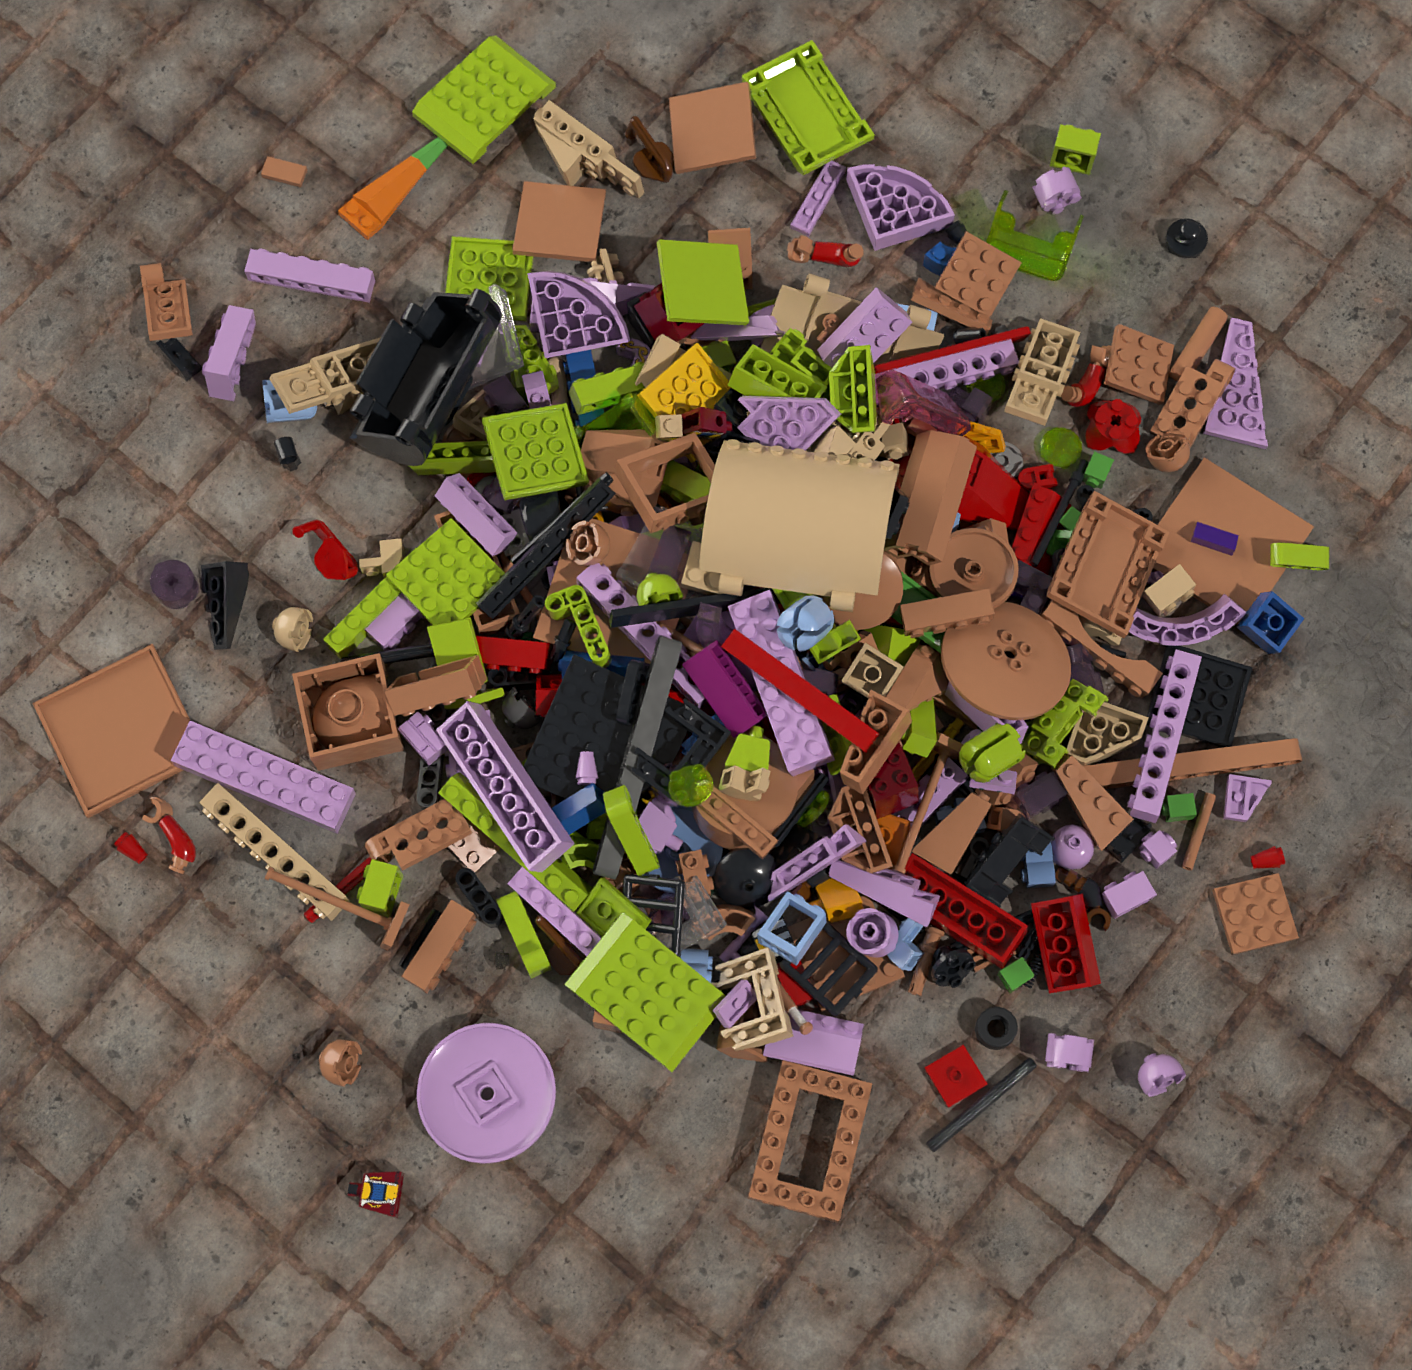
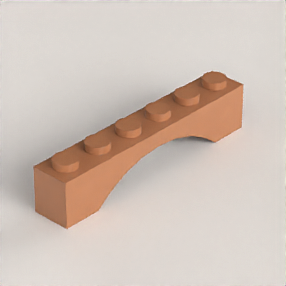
[1040,599,1163,698]

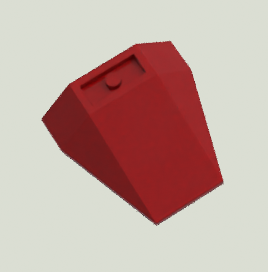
[958,435,1029,531]

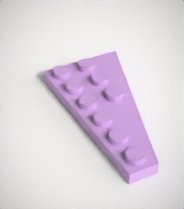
[1204,317,1268,449]

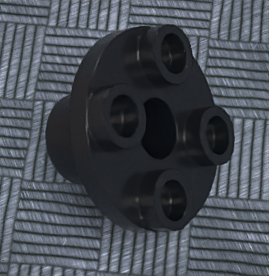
[1166,219,1208,258]
[931,945,976,988]

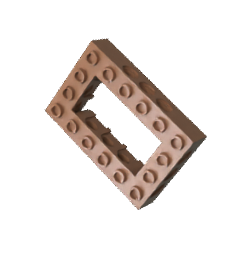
[748,1060,872,1223]

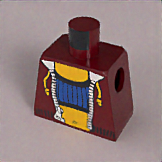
[680,407,732,440]
[348,1171,404,1218]

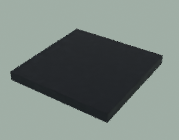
[1146,645,1253,748]

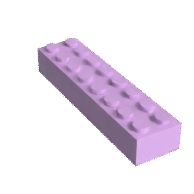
[728,590,835,776]
[436,701,575,872]
[171,721,356,834]

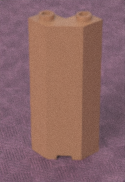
[884,430,977,565]

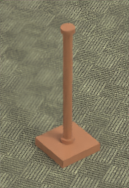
[892,733,963,874]
[265,867,409,951]

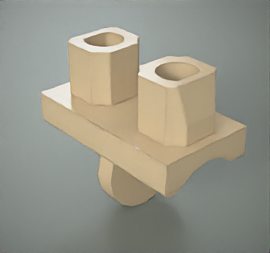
[587,249,624,284]

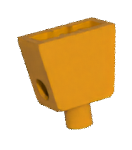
[808,878,864,922]

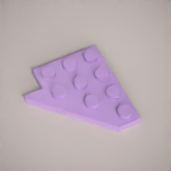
[737,396,841,451]

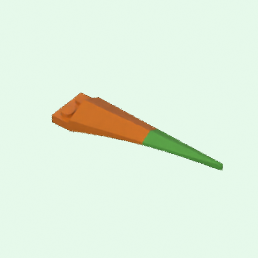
[338,137,448,240]

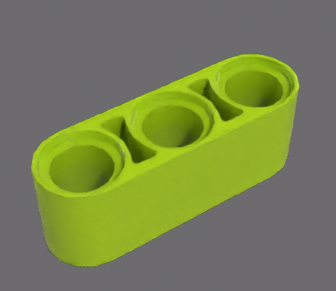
[1270,543,1329,571]

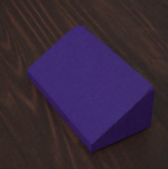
[1190,522,1239,556]

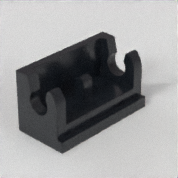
[156,338,202,382]
[1105,817,1152,863]

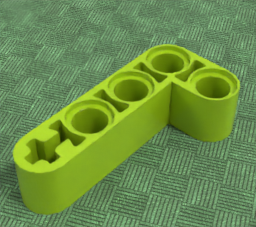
[545,585,612,668]
[603,785,660,876]
[496,891,552,979]

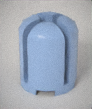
[262,380,317,423]
[777,596,834,651]

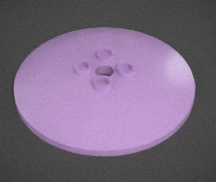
[417,1023,556,1163]

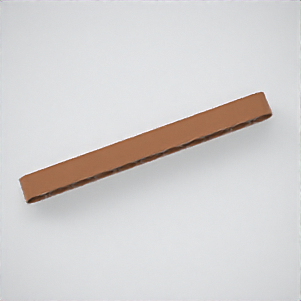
[1064,738,1302,794]

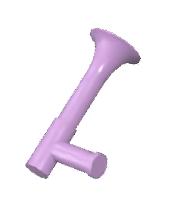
[719,906,769,962]

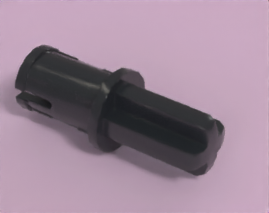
[548,619,577,663]

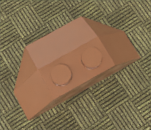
[828,786,893,874]

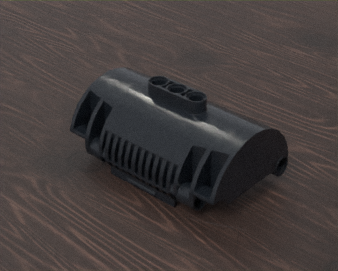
[350,289,502,466]

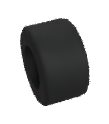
[975,1006,1018,1050]

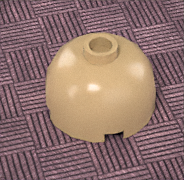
[272,607,313,652]

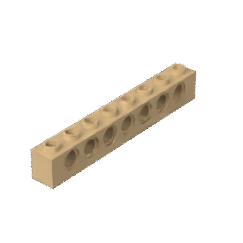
[199,783,350,921]

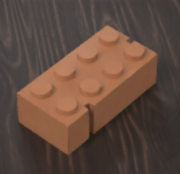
[385,655,487,716]

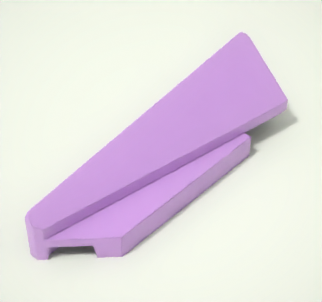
[691,315,785,341]
[768,824,866,902]
[829,860,940,927]

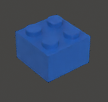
[1236,591,1304,654]

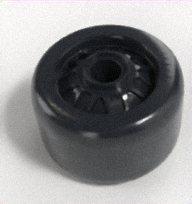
[519,490,569,553]

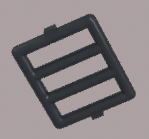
[622,874,685,956]
[779,921,878,1016]

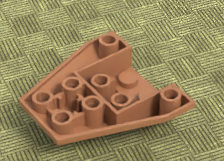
[581,429,672,511]

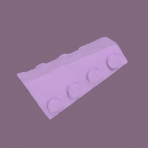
[202,305,256,401]

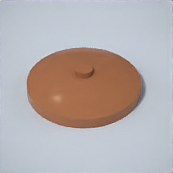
[929,528,1019,609]
[817,551,903,630]

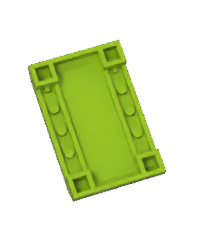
[412,35,556,164]
[742,40,875,175]
[564,912,726,1072]

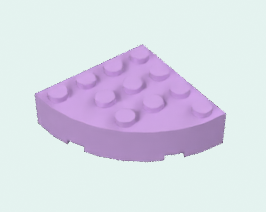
[847,164,955,251]
[528,271,631,358]

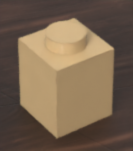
[655,414,683,439]
[882,423,909,460]

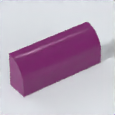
[682,640,767,738]

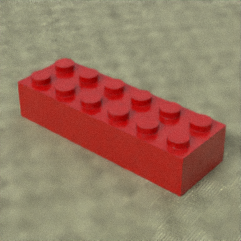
[904,853,1028,969]

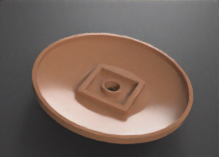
[941,602,1071,720]

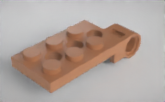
[140,263,193,341]
[1150,359,1236,448]
[365,799,472,871]

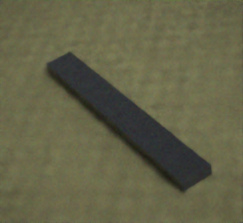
[476,478,616,619]
[609,588,781,628]

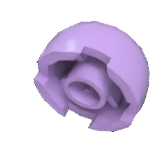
[1051,825,1095,870]
[1138,1053,1186,1097]

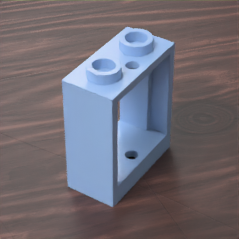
[757,891,826,966]

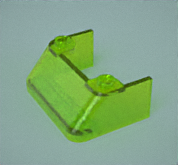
[986,190,1084,281]
[574,393,656,451]

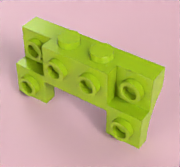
[769,328,832,402]
[772,588,861,664]
[1021,679,1108,769]

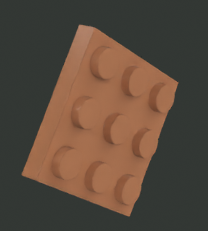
[935,231,1022,318]
[1104,324,1174,405]
[1212,873,1299,955]

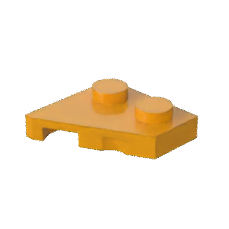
[954,418,1006,453]

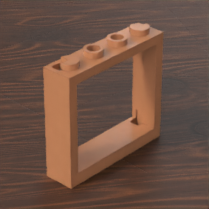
[615,433,715,533]

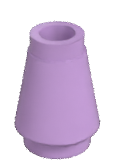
[576,752,598,785]

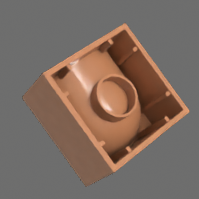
[292,653,405,771]

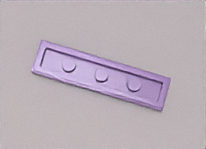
[790,161,846,237]

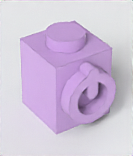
[1139,830,1177,869]

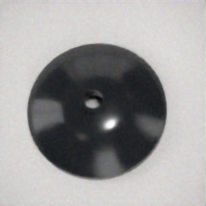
[714,848,780,909]

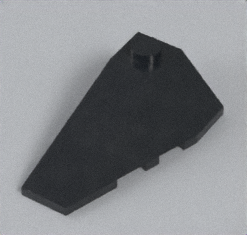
[201,561,249,650]

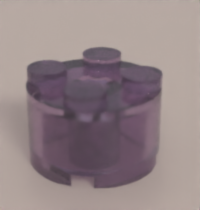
[150,560,199,609]

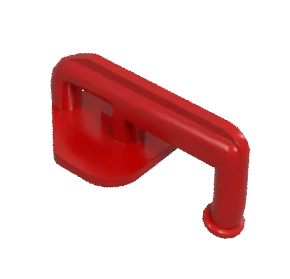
[292,520,358,580]

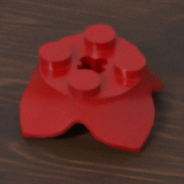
[1085,399,1141,454]

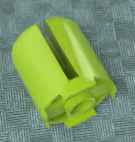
[959,723,1025,783]

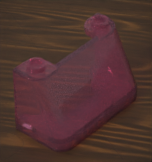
[876,370,971,436]

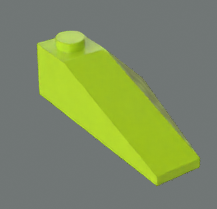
[505,325,559,405]

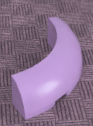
[1129,593,1246,646]

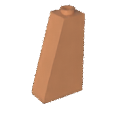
[912,791,993,874]

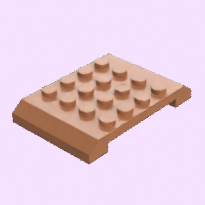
[1046,491,1170,638]

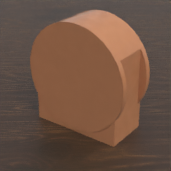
[691,727,815,850]

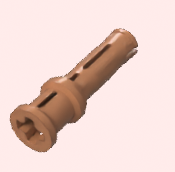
[907,926,945,996]

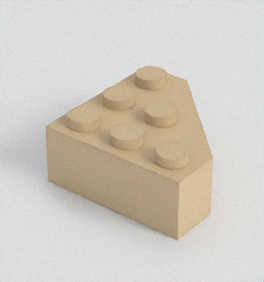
[1062,702,1148,766]

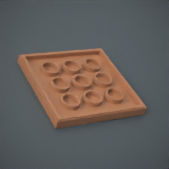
[669,82,756,174]
[513,181,606,262]

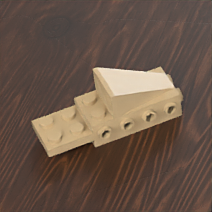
[533,100,644,199]
[1004,318,1080,426]
[270,337,381,415]
[811,403,902,461]

